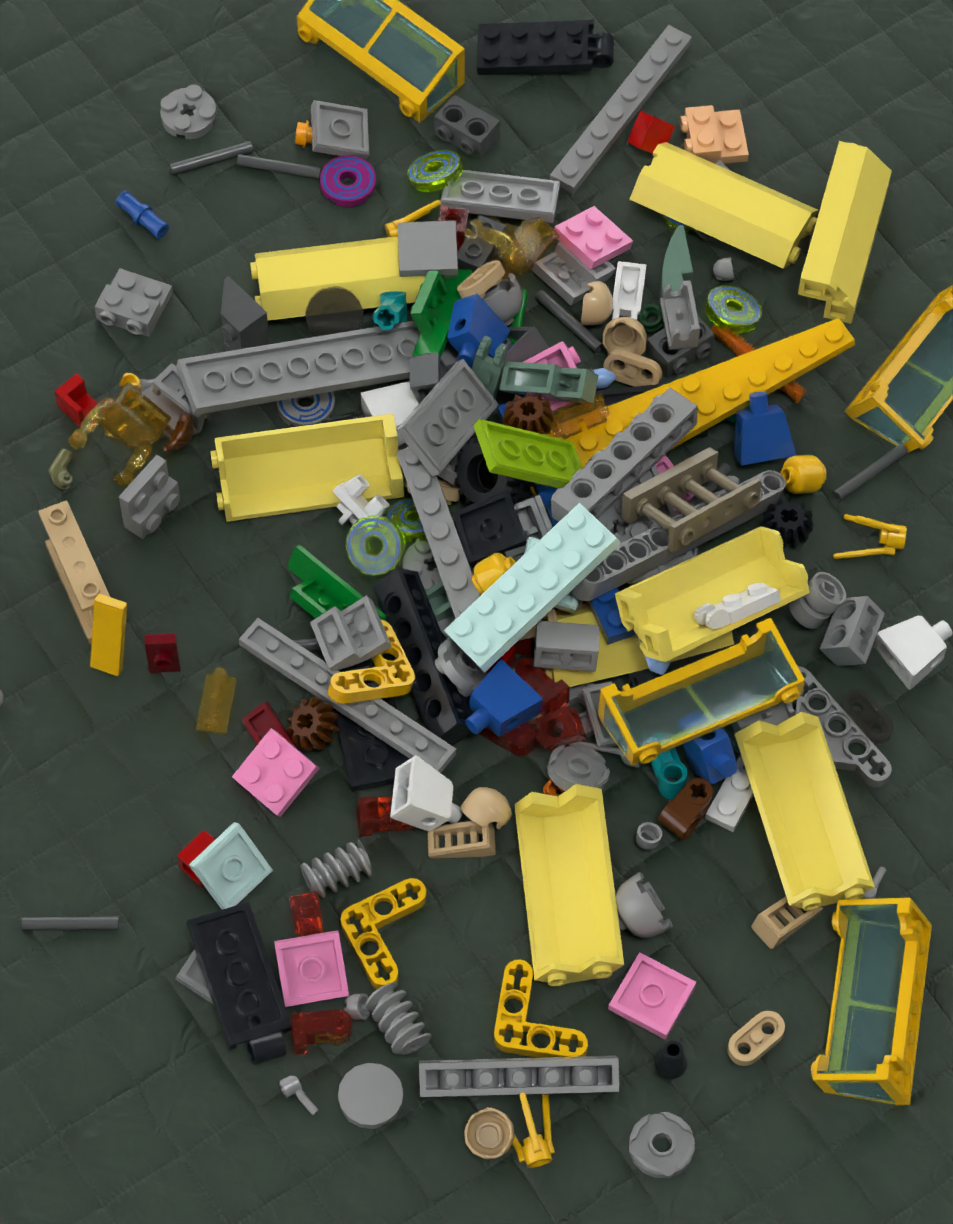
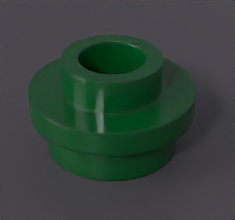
[638,304,664,333]

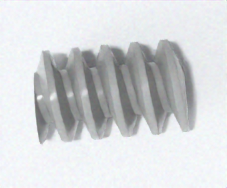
[300,839,372,898]
[366,982,432,1055]

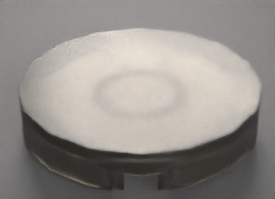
[305,286,363,337]

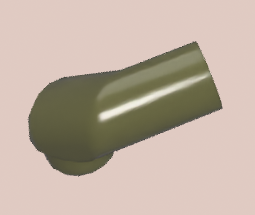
[48,448,74,490]

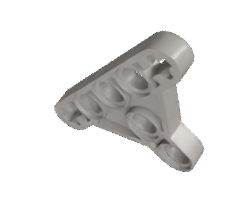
[783,666,892,787]

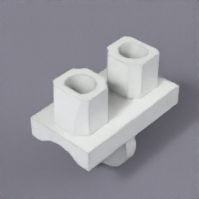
[332,474,390,530]

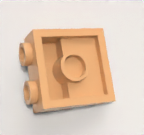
[680,105,749,164]

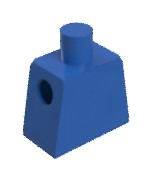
[447,293,510,367]
[734,391,796,466]
[465,659,543,736]
[677,711,738,784]

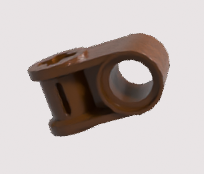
[657,778,713,840]

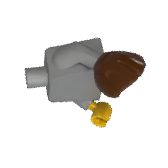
[119,373,205,453]

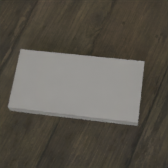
[440,168,560,223]
[396,359,499,476]

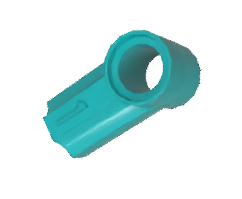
[373,291,408,330]
[644,733,687,800]

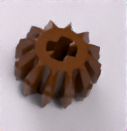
[503,391,554,434]
[286,698,340,751]

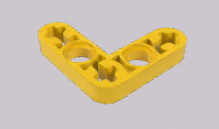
[327,619,415,704]
[340,878,426,989]
[494,960,588,1058]

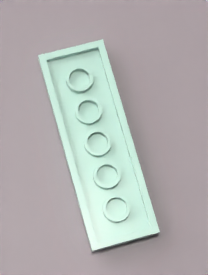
[444,503,621,673]

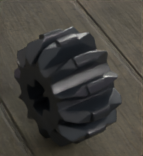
[762,497,814,549]

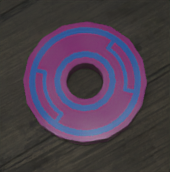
[320,156,376,207]

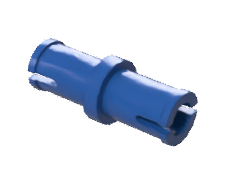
[115,190,169,239]

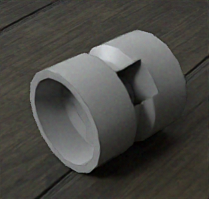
[789,572,846,629]

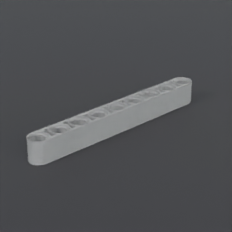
[571,470,786,601]

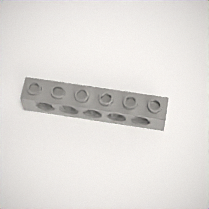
[551,388,698,522]
[419,1055,619,1097]

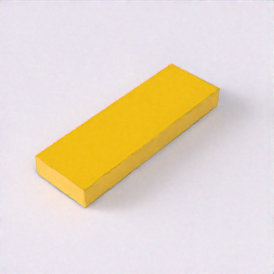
[90,594,127,676]

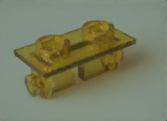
[552,392,611,439]
[196,667,237,734]

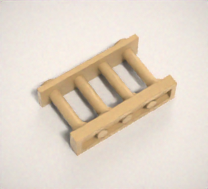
[38,500,110,644]

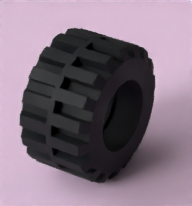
[454,437,535,505]

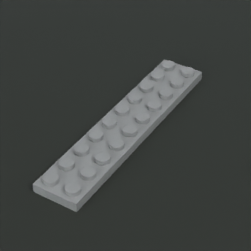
[176,321,459,415]

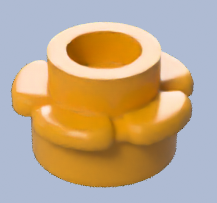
[294,120,312,148]

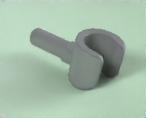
[861,867,886,899]
[279,1076,319,1115]

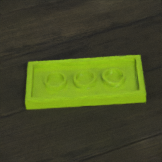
[473,419,583,488]

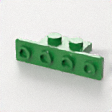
[410,269,473,357]
[287,545,386,620]

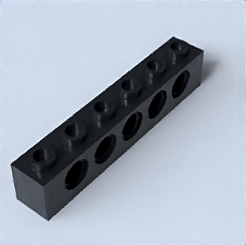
[373,567,473,746]

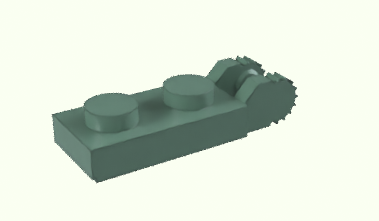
[472,336,508,400]

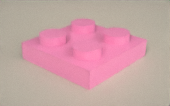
[552,206,633,270]
[232,728,320,817]
[274,930,349,1007]
[608,952,697,1040]

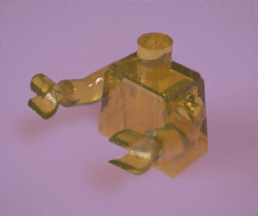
[464,216,561,279]
[68,382,171,486]

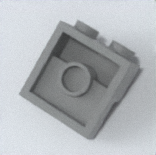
[95,268,173,337]
[119,455,180,539]

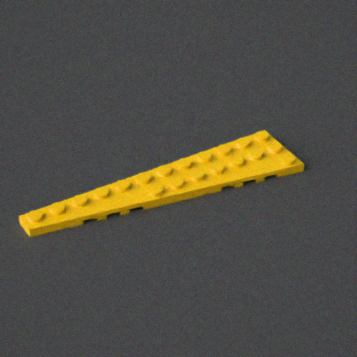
[530,318,855,498]

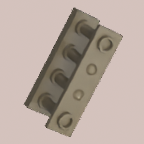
[621,447,761,553]

